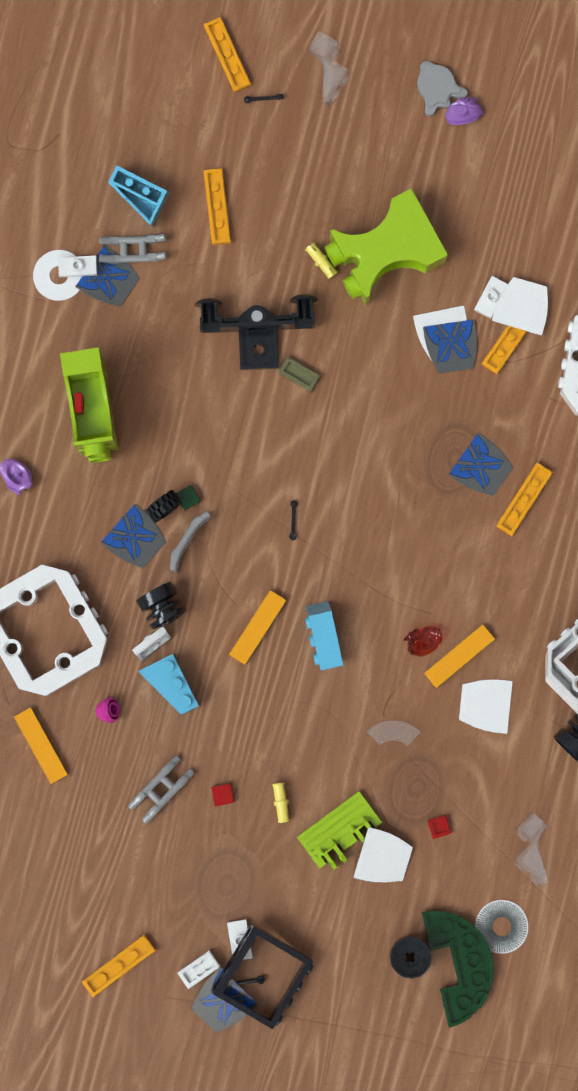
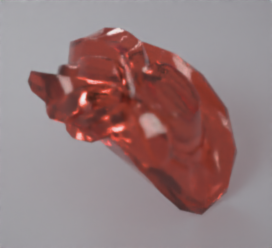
[403,626,443,657]

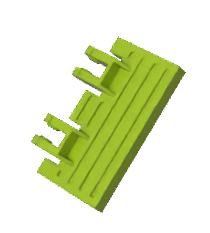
[297,791,382,870]

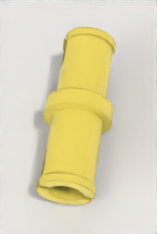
[305,242,338,279]
[272,782,290,823]

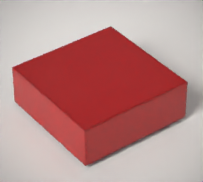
[74,393,84,415]
[211,784,234,806]
[427,815,451,839]

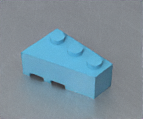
[108,165,170,227]
[305,601,343,670]
[138,654,199,715]

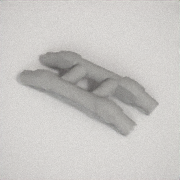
[98,233,168,264]
[169,511,211,572]
[128,756,194,823]

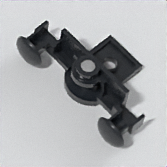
[195,294,318,370]

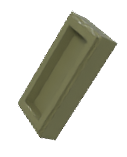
[278,357,321,392]

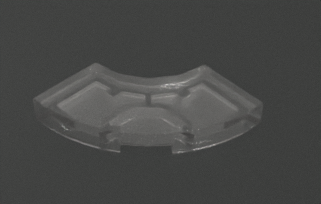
[366,721,421,746]

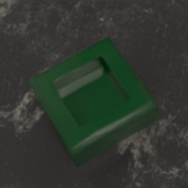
[176,485,201,511]

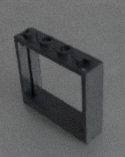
[211,923,313,1029]

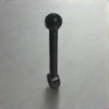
[244,94,283,103]
[289,500,298,540]
[236,976,265,985]

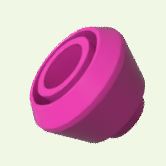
[95,697,120,723]

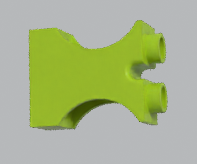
[324,188,448,305]
[60,347,119,463]

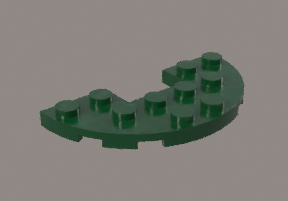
[422,910,494,1028]

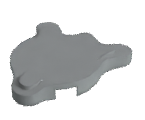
[417,61,467,116]

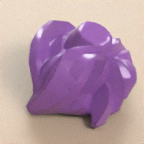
[445,96,483,125]
[0,459,33,495]

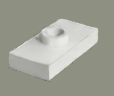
[58,256,97,277]
[474,276,508,319]
[132,627,171,661]
[227,919,253,960]
[177,950,221,989]

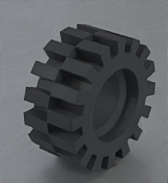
[145,490,182,523]

